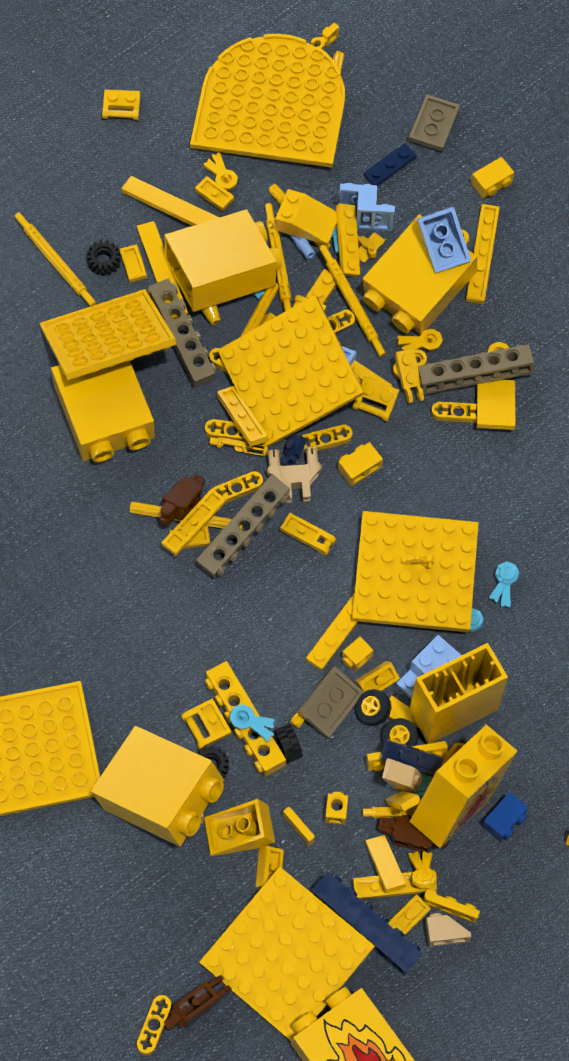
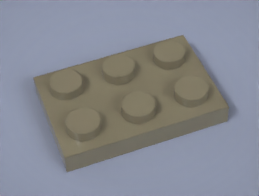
[408,94,460,151]
[297,667,364,738]

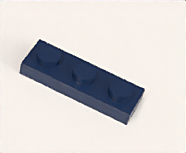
[363,143,416,187]
[380,739,444,776]

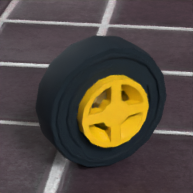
[356,689,392,725]
[382,718,418,747]

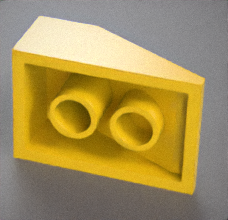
[275,189,337,245]
[204,799,275,856]

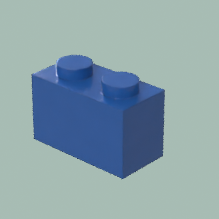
[482,792,528,842]

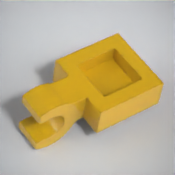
[311,23,339,50]

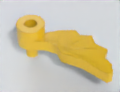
[358,236,377,258]
[402,555,434,568]

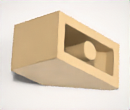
[382,759,422,793]
[425,913,471,947]

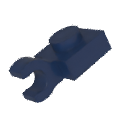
[280,436,307,466]

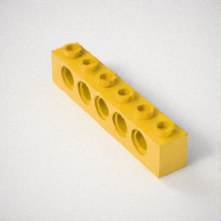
[204,661,286,777]

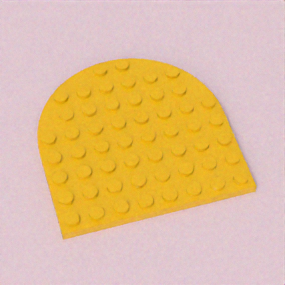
[190,34,345,168]

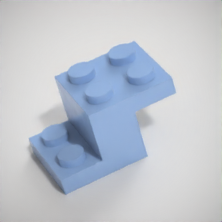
[339,183,395,231]
[396,635,462,700]

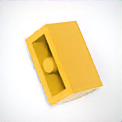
[471,157,514,199]
[338,442,383,486]

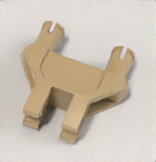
[266,447,322,504]

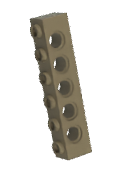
[148,278,217,389]
[418,344,534,395]
[196,474,290,579]

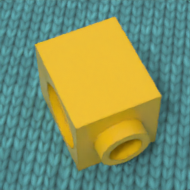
[342,637,374,672]
[325,792,348,825]

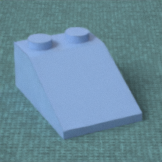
[416,207,471,273]

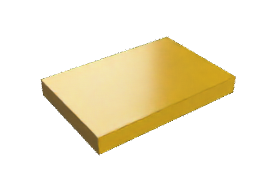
[477,380,515,430]

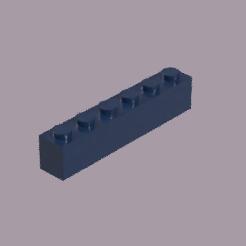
[311,872,422,976]

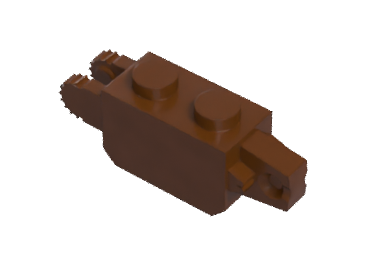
[160,474,205,525]
[378,815,450,852]
[164,975,232,1031]

